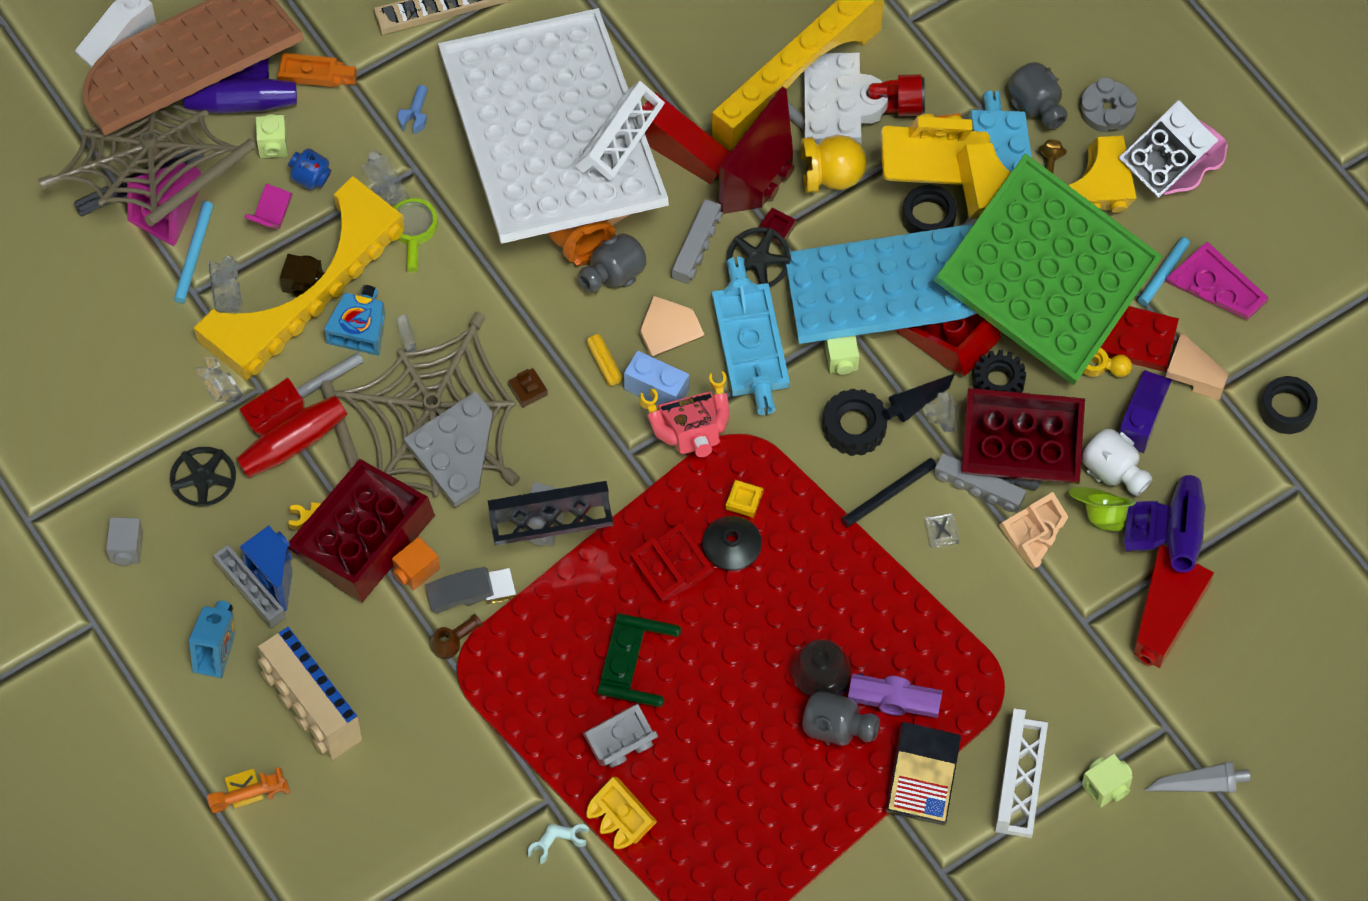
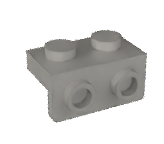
[583,704,658,768]

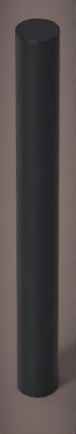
[841,458,937,528]

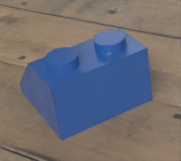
[240,525,293,611]

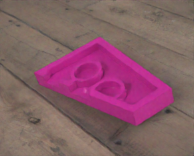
[1166,242,1268,320]

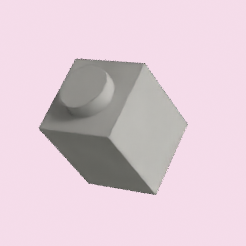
[106,517,143,566]

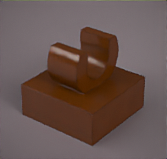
[508,368,548,408]

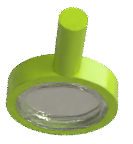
[393,198,438,272]

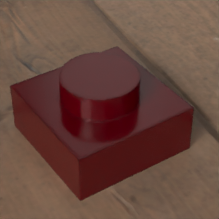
[758,208,797,246]

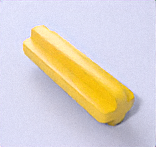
[587,334,622,386]

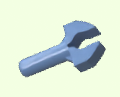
[398,85,428,134]

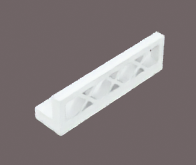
[575,81,665,180]
[995,708,1048,838]

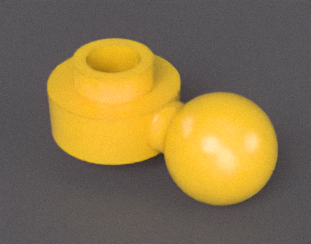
[1083,348,1132,378]

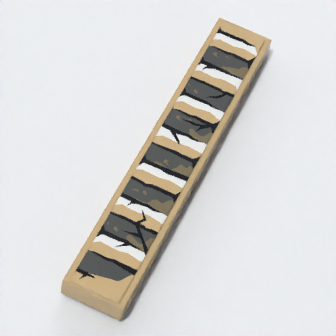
[374,0,514,35]

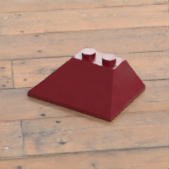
[719,86,795,214]

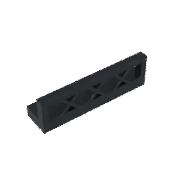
[487,481,613,546]

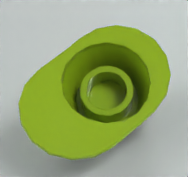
[1069,487,1136,532]

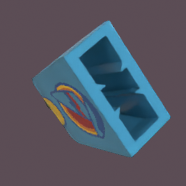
[324,285,385,356]
[189,601,235,678]

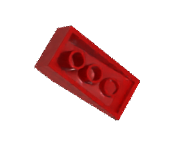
[895,313,1001,376]

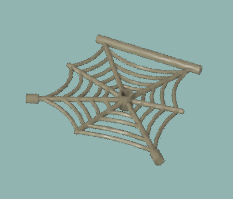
[38,103,256,226]
[321,312,520,497]

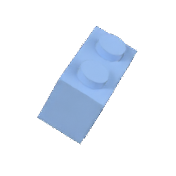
[624,351,689,405]

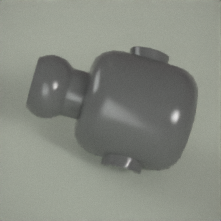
[1008,62,1067,129]
[578,233,646,292]
[802,691,880,746]

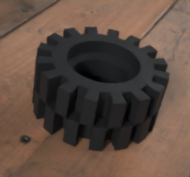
[972,350,1026,393]

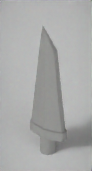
[1144,762,1250,793]

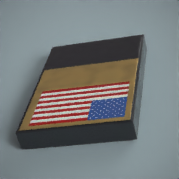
[885,722,961,825]

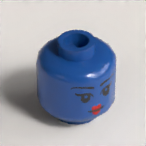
[288,148,332,190]

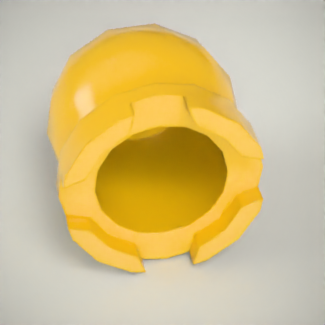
[800,134,867,193]

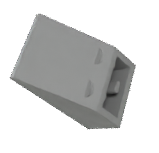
[1119,100,1218,198]

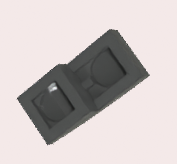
[425,567,494,614]

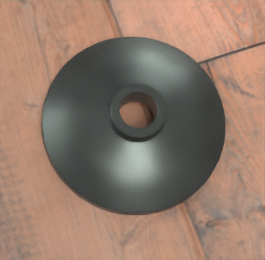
[702,516,762,571]

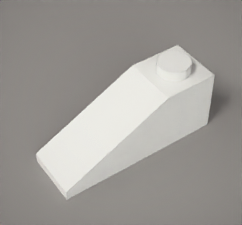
[75,0,156,68]

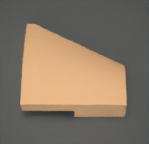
[1166,334,1229,400]
[999,492,1068,570]

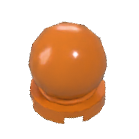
[547,220,615,266]

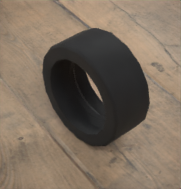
[902,185,957,233]
[1260,376,1318,434]

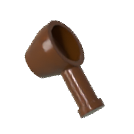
[430,613,483,659]

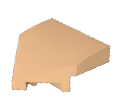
[639,296,704,357]

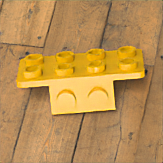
[880,114,990,185]

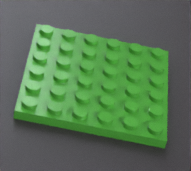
[933,153,1163,385]

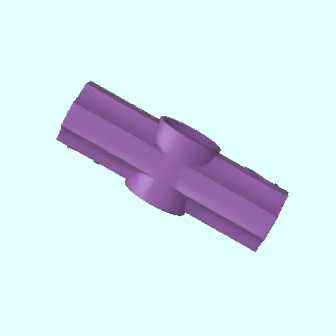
[848,674,942,718]

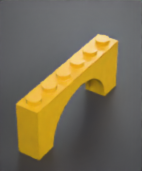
[957,136,1137,219]

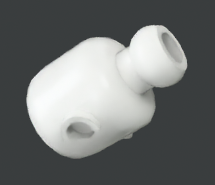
[1082,429,1152,496]

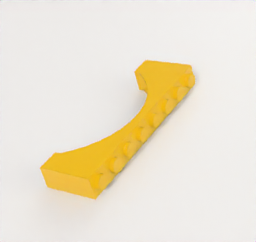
[712,0,884,152]
[193,176,405,381]

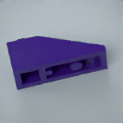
[1119,370,1172,453]

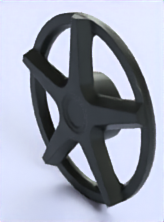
[727,227,791,287]
[170,447,236,506]

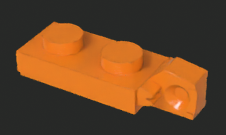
[277,53,357,87]

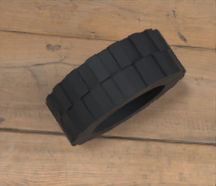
[822,389,887,456]

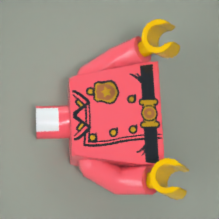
[639,371,730,457]

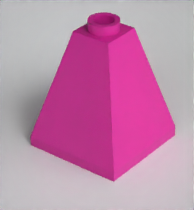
[127,163,201,246]

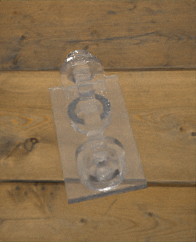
[361,151,409,207]
[208,256,243,314]

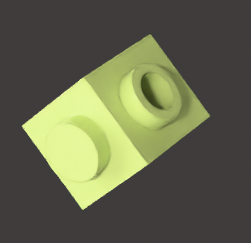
[256,114,288,159]
[1082,754,1133,808]

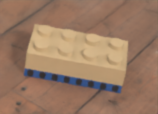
[258,627,362,760]

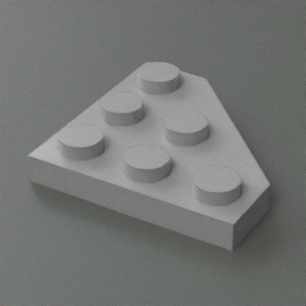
[404,391,493,508]

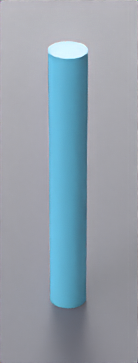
[1138,237,1191,306]

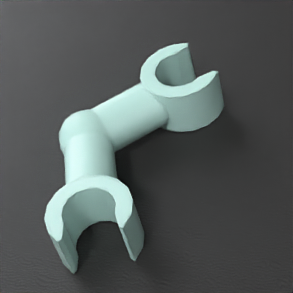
[528,823,589,864]

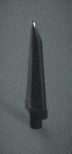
[882,373,955,422]

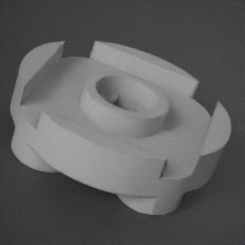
[1080,77,1137,132]

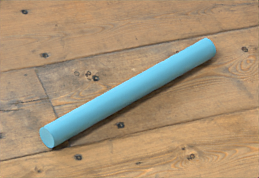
[174,201,214,303]

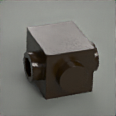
[280,254,325,297]

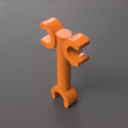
[206,767,290,814]

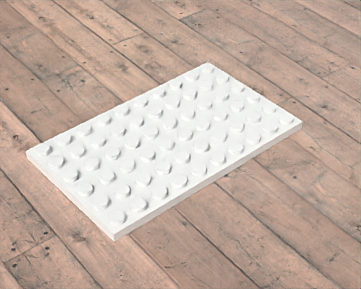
[438,8,669,244]

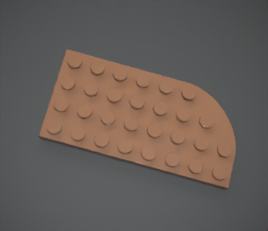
[82,0,304,136]

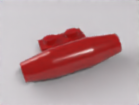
[236,378,348,478]

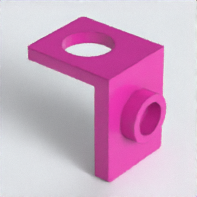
[244,184,293,229]

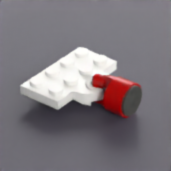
[804,52,925,145]

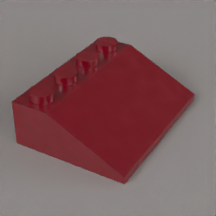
[961,388,1085,484]
[287,459,435,603]

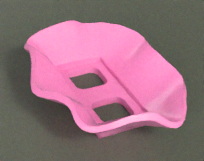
[1163,119,1228,195]

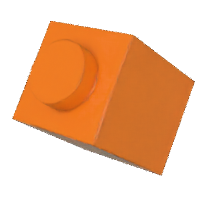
[392,537,440,591]

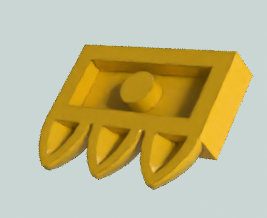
[587,777,657,849]

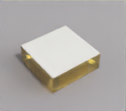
[486,568,516,605]

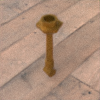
[1039,139,1067,173]

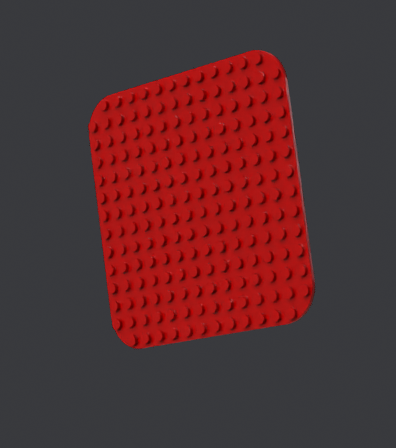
[457,434,1005,901]

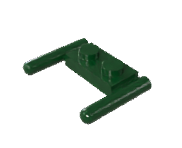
[598,613,682,707]

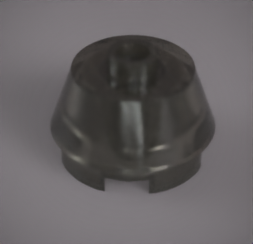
[791,639,852,696]

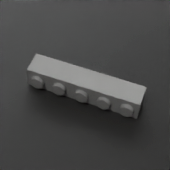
[672,199,723,285]
[934,453,1026,513]
[213,545,286,628]

